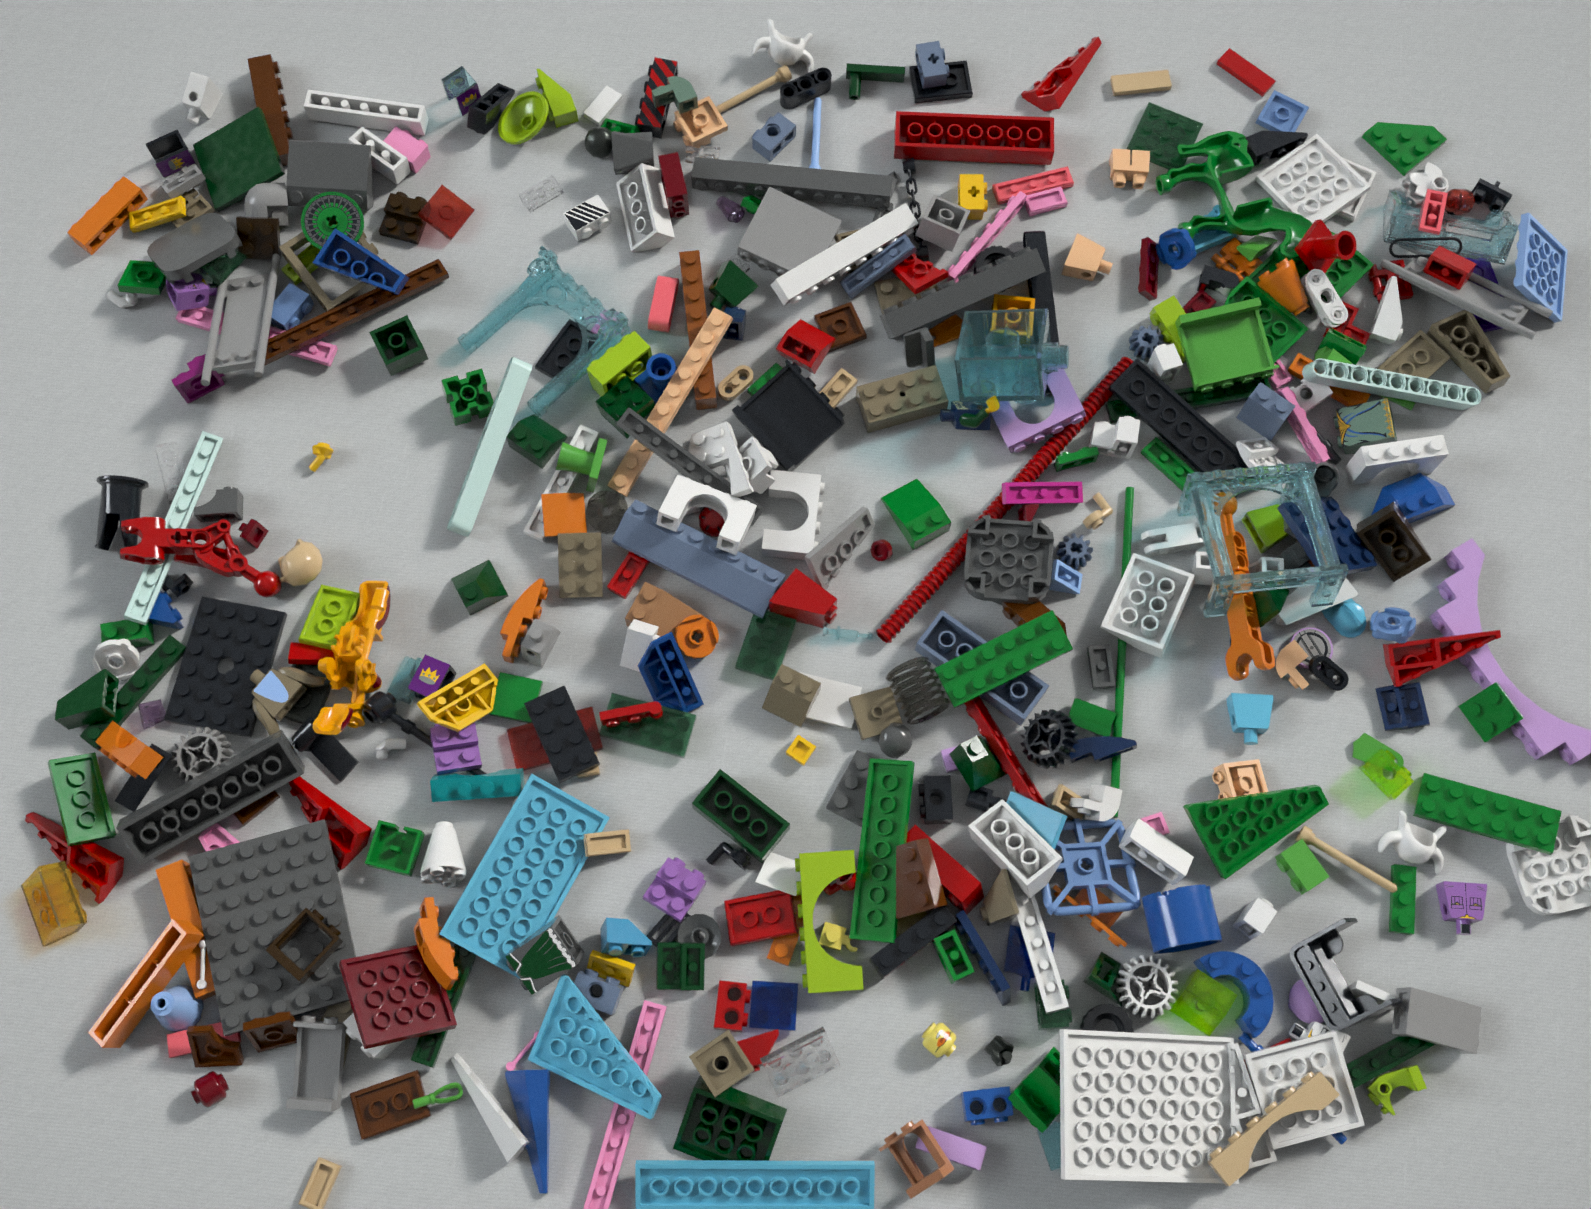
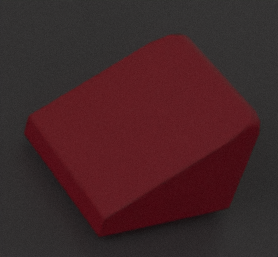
[1018,504,1039,521]

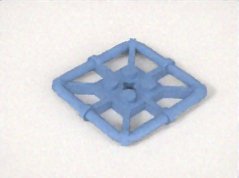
[1041,818,1141,916]

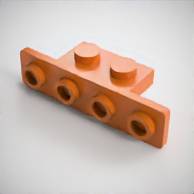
[1053,884,1128,948]

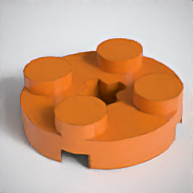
[675,615,719,659]

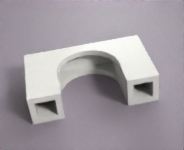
[1345,435,1449,485]
[762,470,825,560]
[656,475,757,555]

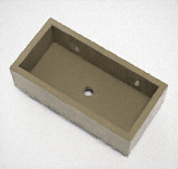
[856,365,949,433]

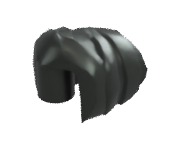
[984,1035,1014,1066]

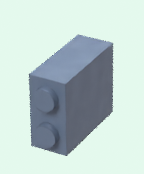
[1236,382,1295,441]

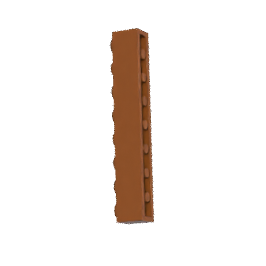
[679,250,717,410]

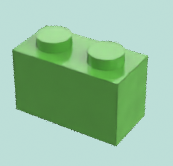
[1275,839,1329,895]

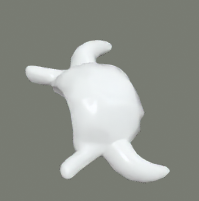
[752,19,814,73]
[1378,810,1446,875]

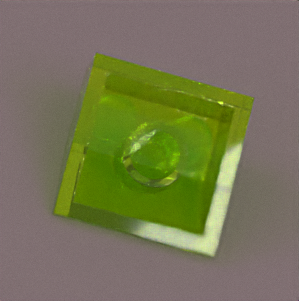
[1169,969,1238,1036]

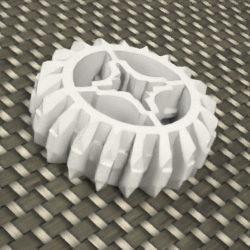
[1115,955,1178,1018]

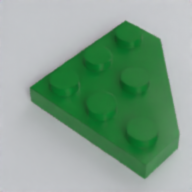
[1362,122,1447,176]

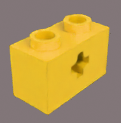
[958,174,988,220]

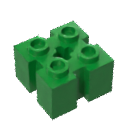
[441,368,494,426]

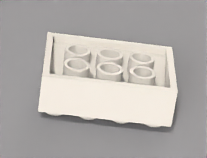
[1101,553,1195,659]

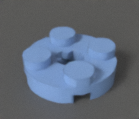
[1370,607,1416,643]

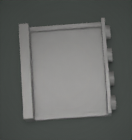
[737,187,842,277]

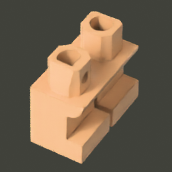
[1109,149,1150,189]

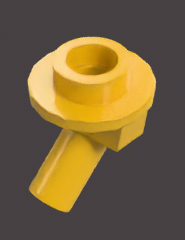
[309,442,334,472]

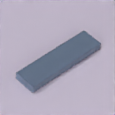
[840,234,917,299]

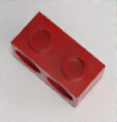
[714,980,751,1032]

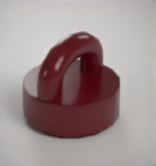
[871,539,893,561]

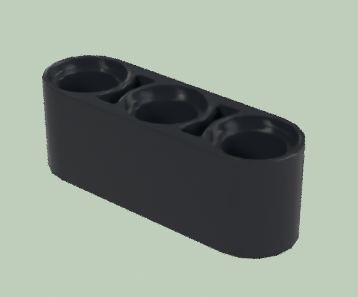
[780,67,832,110]

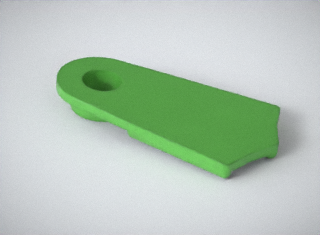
[1352,733,1404,772]

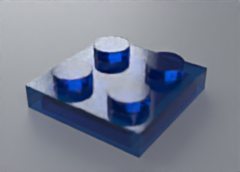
[749,981,798,1031]

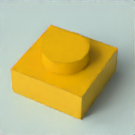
[786,735,816,766]

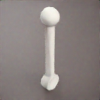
[196,940,207,989]

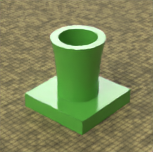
[556,438,607,493]

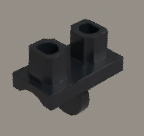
[1470,178,1512,214]

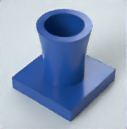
[634,353,678,405]

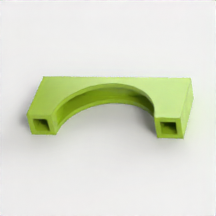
[795,850,864,993]

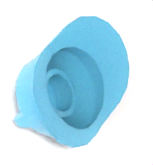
[1321,598,1366,638]

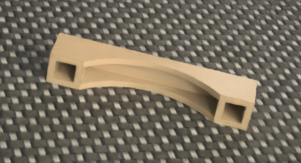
[1207,1071,1340,1186]

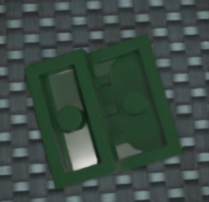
[656,942,705,991]

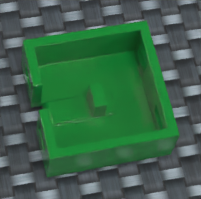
[365,820,425,877]

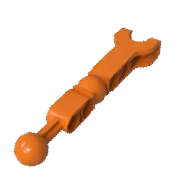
[1210,492,1275,681]

